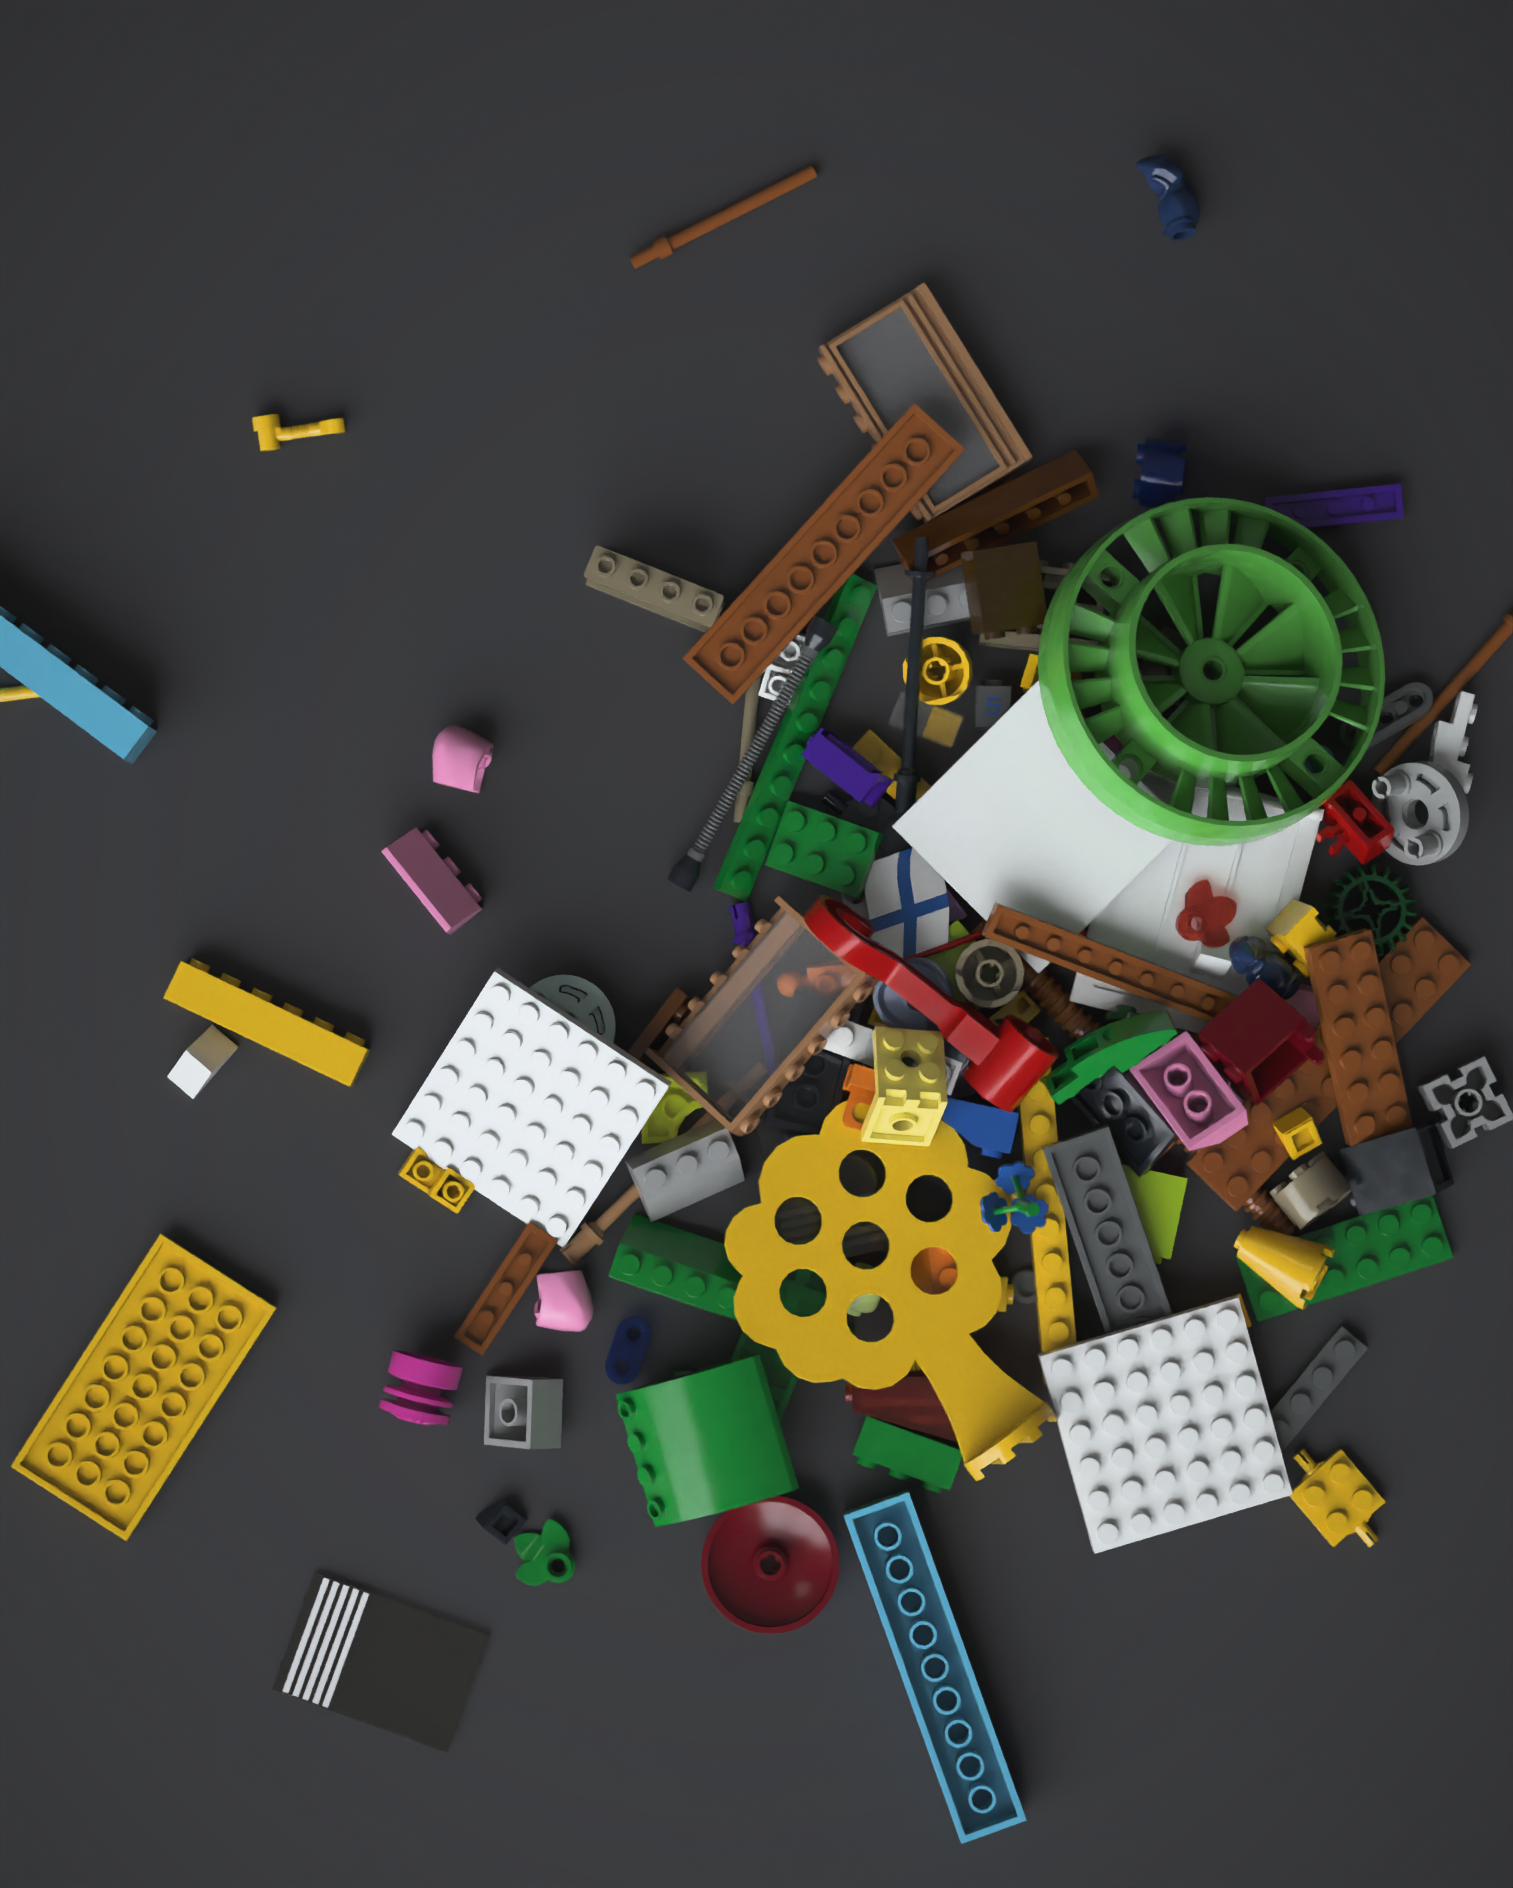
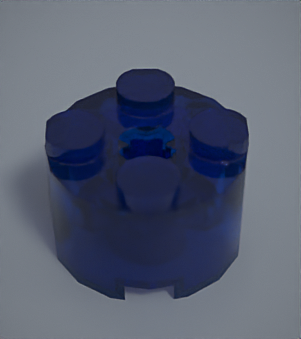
[1132,438,1188,508]

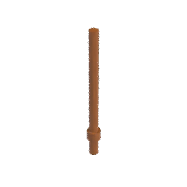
[629,165,817,269]

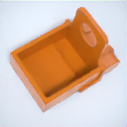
[842,1063,875,1131]

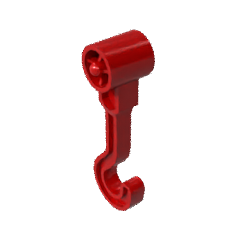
[804,895,1059,1113]

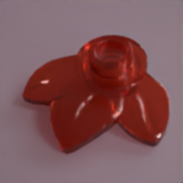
[1175,879,1237,948]

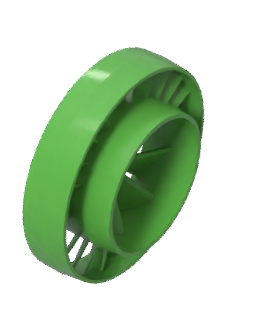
[1038,497,1385,846]

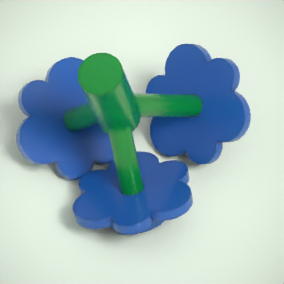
[980,1161,1049,1234]

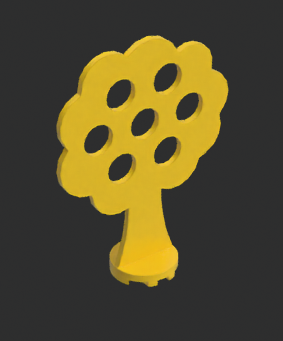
[724,1100,1059,1481]

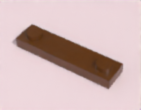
[627,987,691,1063]

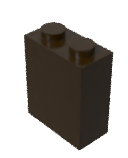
[960,541,1047,640]

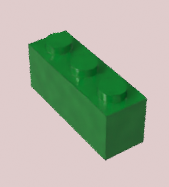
[852,1414,962,1493]

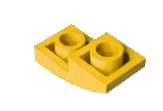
[397,1147,475,1214]

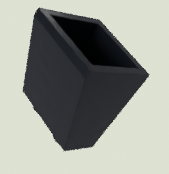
[1338,1119,1454,1216]

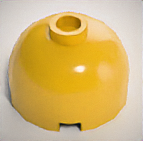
[903,637,973,705]

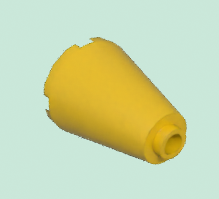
[1234,1226,1335,1310]

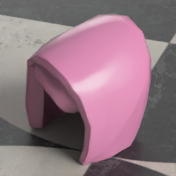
[432,725,494,793]
[534,1270,594,1332]

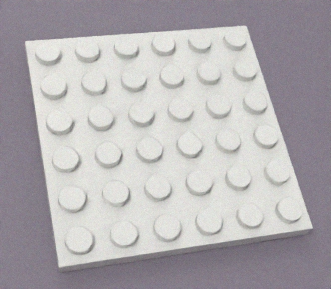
[392,968,672,1247]
[1038,1295,1293,1554]

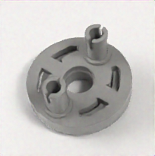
[1371,761,1469,865]

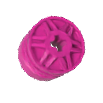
[379,1350,464,1425]

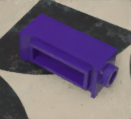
[801,727,893,808]

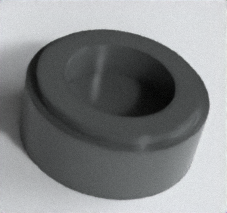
[1010,1269,1036,1304]

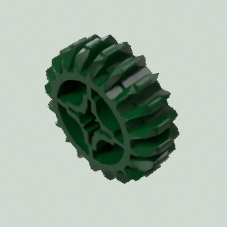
[1323,864,1417,956]

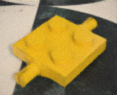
[1289,1448,1385,1547]

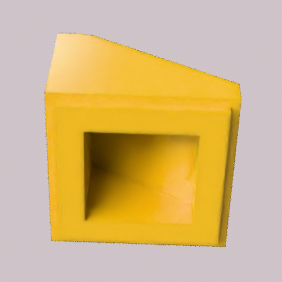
[1273,1107,1322,1160]

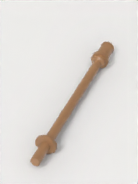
[560,1062,768,1266]

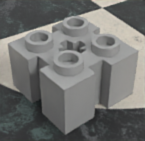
[1417,1056,1513,1149]

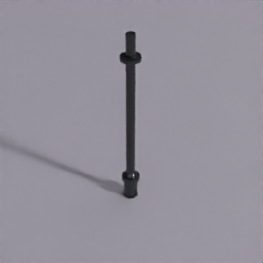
[893,537,936,813]

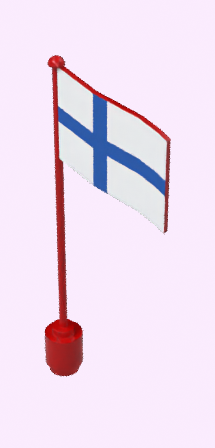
[865,848,984,960]

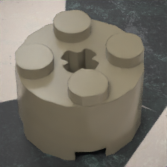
[953,939,1025,1009]
[1270,1151,1352,1231]

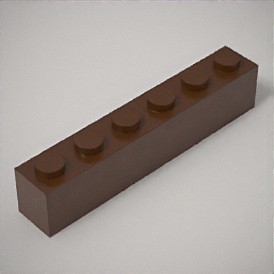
[892,449,1100,582]

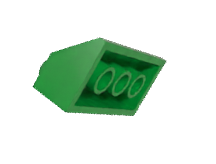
[608,1214,742,1322]

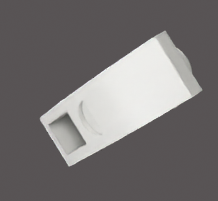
[1429,691,1478,830]
[823,1020,963,1096]

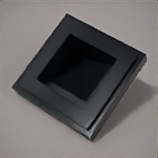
[475,1499,528,1545]

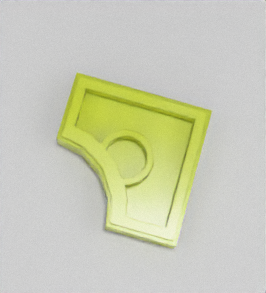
[641,1072,708,1144]

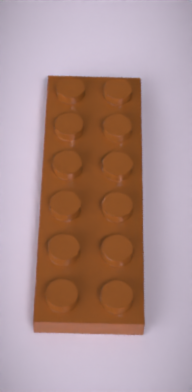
[1303,928,1413,1146]

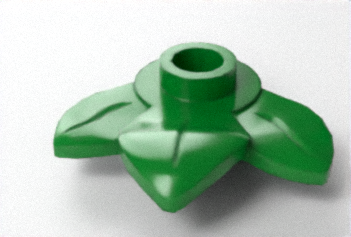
[514,1519,576,1586]

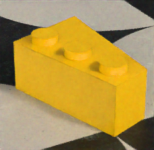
[1264,899,1337,978]

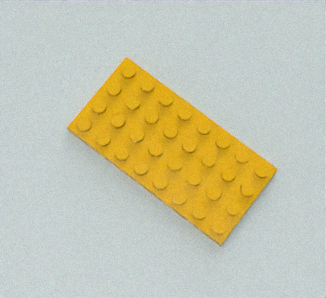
[10,1233,277,1541]

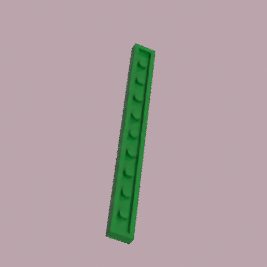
[713,574,877,902]

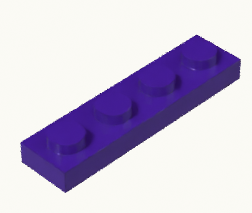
[1263,484,1405,532]

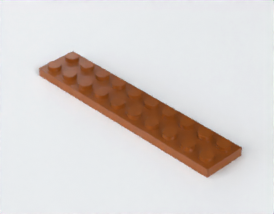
[682,403,965,705]
[1186,917,1471,1211]

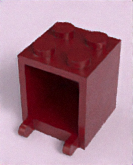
[1198,978,1325,1106]

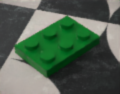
[765,800,883,899]

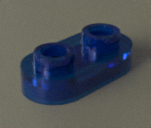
[605,1317,651,1384]

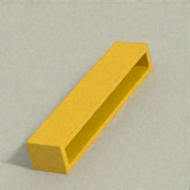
[163,958,370,1087]

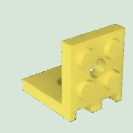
[861,1026,948,1146]

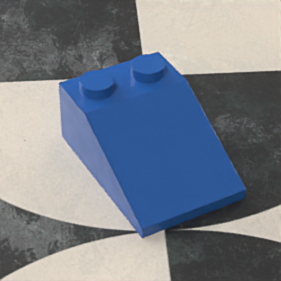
[941,1097,1019,1159]

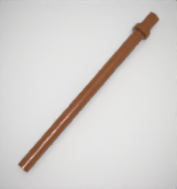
[1372,612,1513,776]

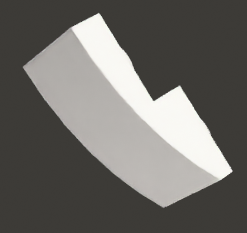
[758,633,805,705]

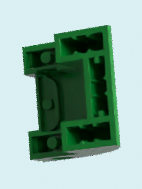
[616,1354,799,1527]

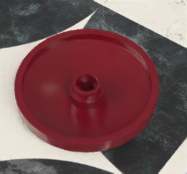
[701,1495,839,1634]

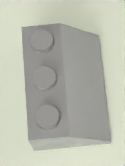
[874,564,970,637]
[625,1119,745,1222]

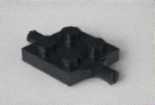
[822,790,908,861]

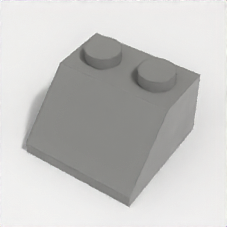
[484,1375,563,1449]

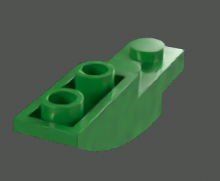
[1044,1010,1178,1105]

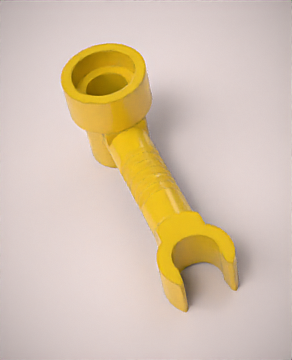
[252,414,346,451]

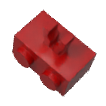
[1316,780,1395,865]

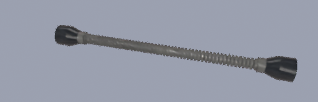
[667,615,838,892]

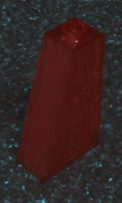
[845,1375,957,1442]

